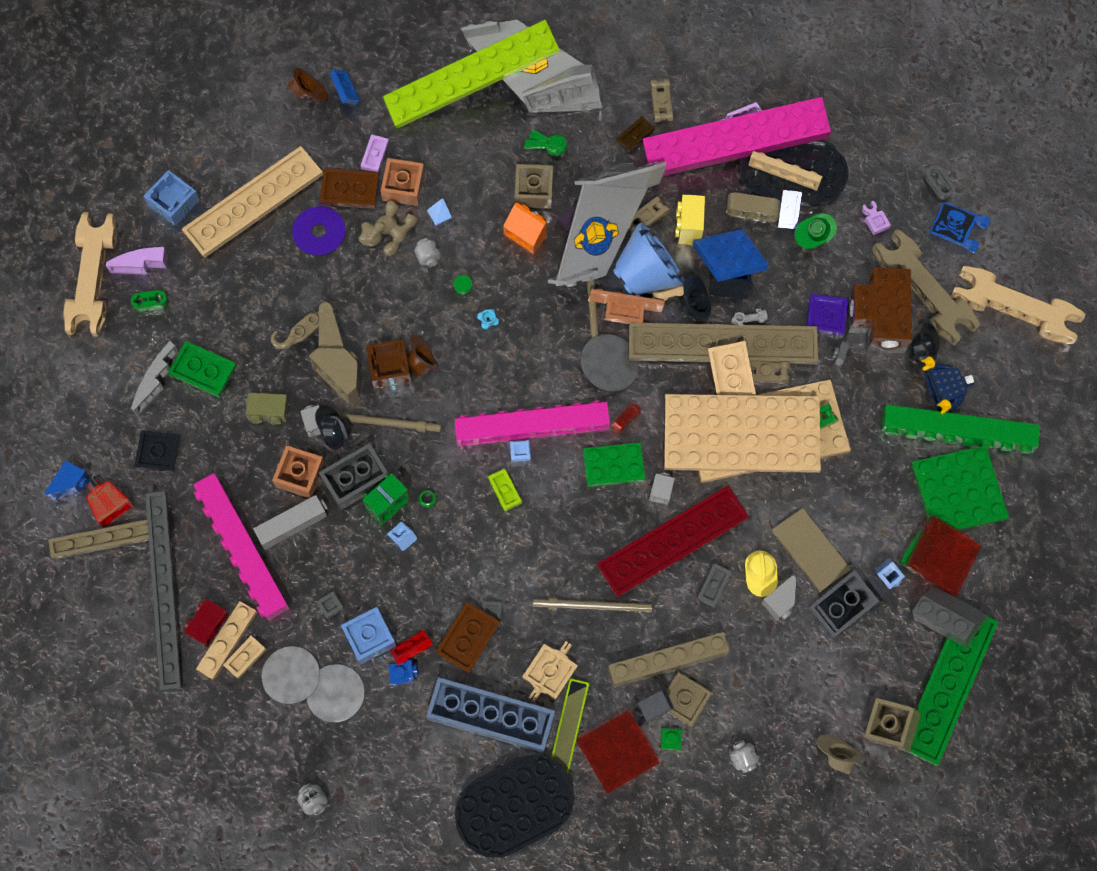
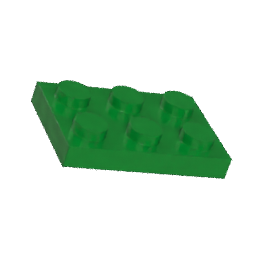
[168,341,237,398]
[583,443,645,487]

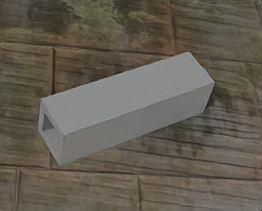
[253,495,328,550]

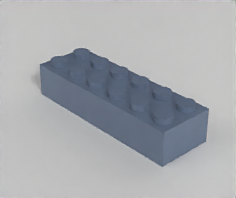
[426,677,555,753]

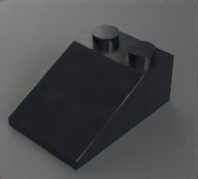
[710,272,751,299]
[810,570,884,638]

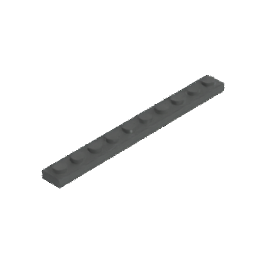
[145,491,182,690]

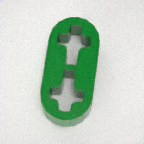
[131,290,168,312]

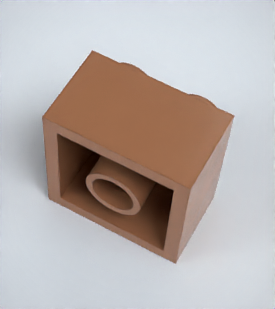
[381,158,425,206]
[272,445,325,498]

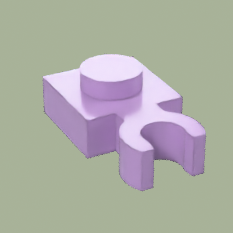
[862,201,891,235]

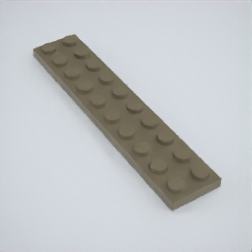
[629,323,818,364]

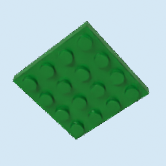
[911,446,1009,536]

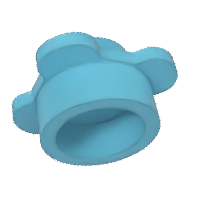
[477,309,499,329]

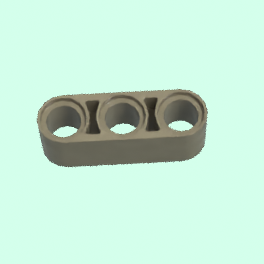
[726,193,781,222]

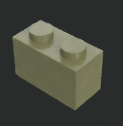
[246,393,289,424]

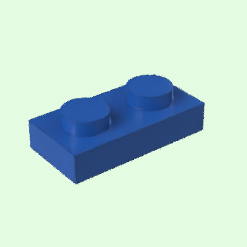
[330,69,360,105]

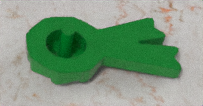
[524,129,568,156]

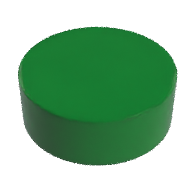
[454,275,472,295]

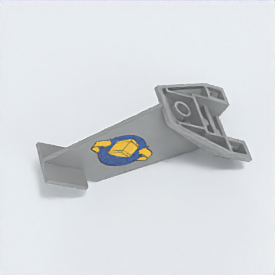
[547,162,667,287]

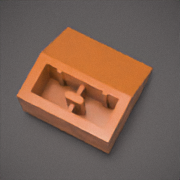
[503,202,547,254]

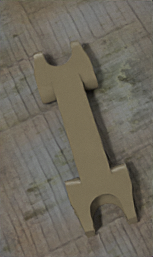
[872,229,980,346]

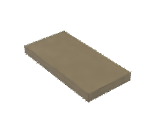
[772,508,851,593]

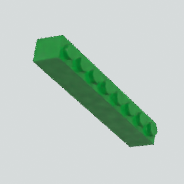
[881,405,1040,454]

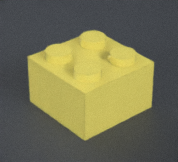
[675,195,705,245]

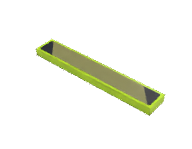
[551,678,589,774]

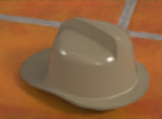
[816,735,862,774]

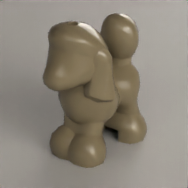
[358,200,418,256]

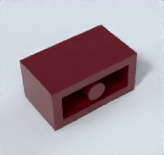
[184,599,229,648]

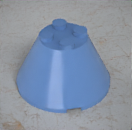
[613,223,685,295]

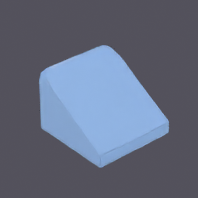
[387,522,417,551]

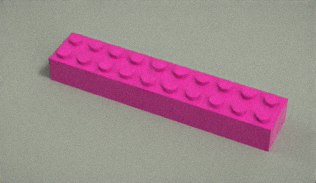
[643,97,831,176]

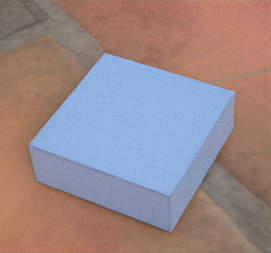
[510,440,531,462]

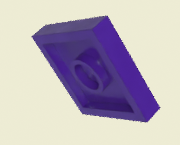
[807,293,848,336]

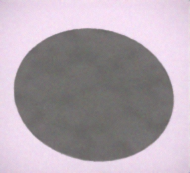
[581,334,638,391]

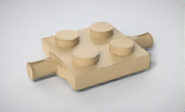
[522,641,578,703]

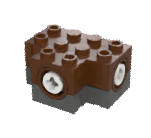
[848,267,912,353]

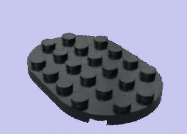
[739,140,849,207]
[455,755,574,858]

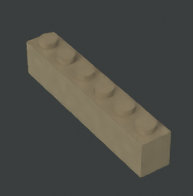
[608,632,730,688]

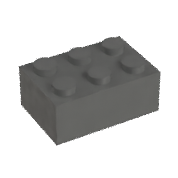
[319,443,389,510]

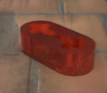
[610,403,642,435]

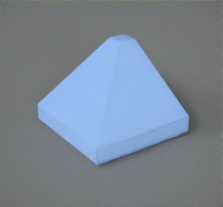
[427,199,452,226]

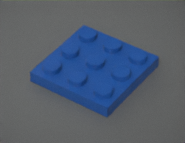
[693,229,769,282]

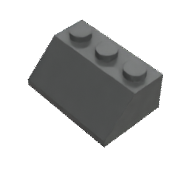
[912,586,988,648]

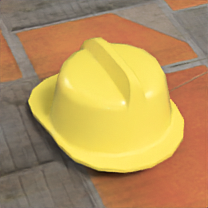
[745,551,778,597]

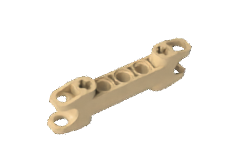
[63,212,117,336]
[951,266,1086,344]

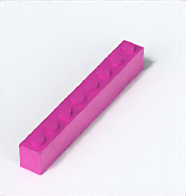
[454,401,610,446]
[193,473,289,621]

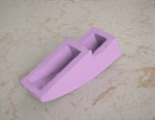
[106,247,168,274]

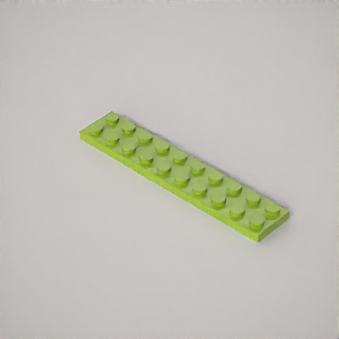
[383,19,560,129]

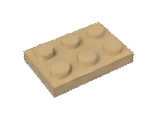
[708,341,756,396]

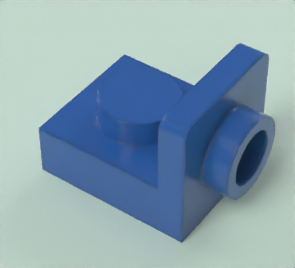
[388,660,418,686]

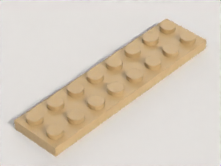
[182,146,323,258]

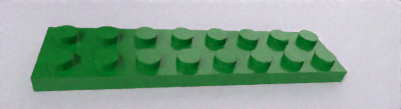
[908,617,998,766]

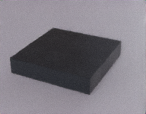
[134,430,181,473]

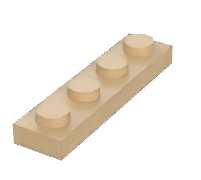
[748,151,822,191]
[196,601,257,680]

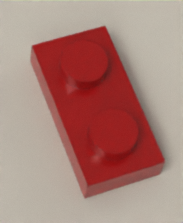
[389,630,433,665]

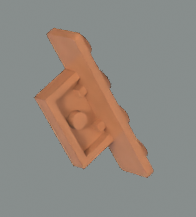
[588,289,665,324]

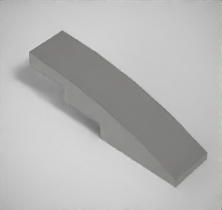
[131,341,179,416]

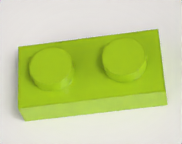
[488,469,522,512]

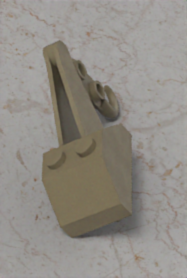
[271,302,361,407]

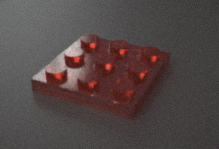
[905,516,981,597]
[576,710,660,794]

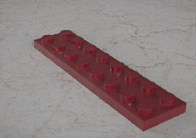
[596,486,749,598]

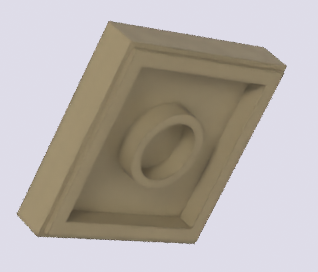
[666,671,712,728]

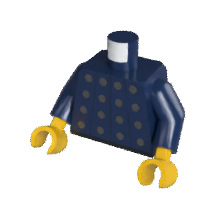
[921,357,974,414]

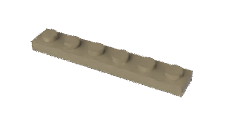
[49,520,149,560]

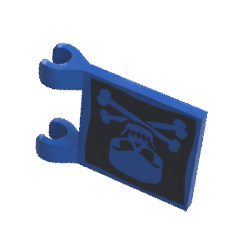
[929,202,990,253]

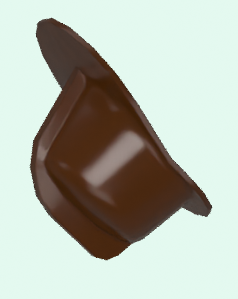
[287,68,328,102]
[407,335,438,376]

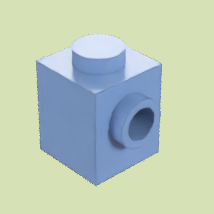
[873,558,905,589]

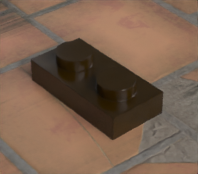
[616,116,655,153]

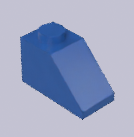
[44,460,90,500]

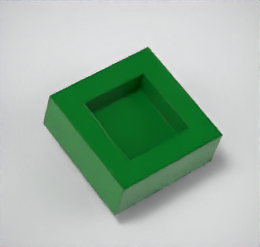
[660,728,682,751]

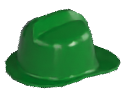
[794,213,837,249]

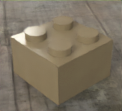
[515,164,553,209]
[864,698,921,752]

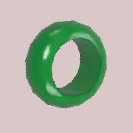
[419,490,437,508]

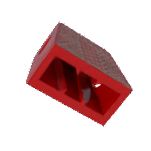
[86,479,134,528]

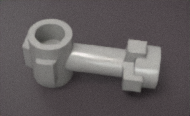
[731,308,767,326]

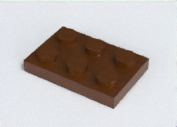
[320,168,379,209]
[435,602,501,674]

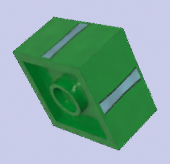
[362,473,410,526]

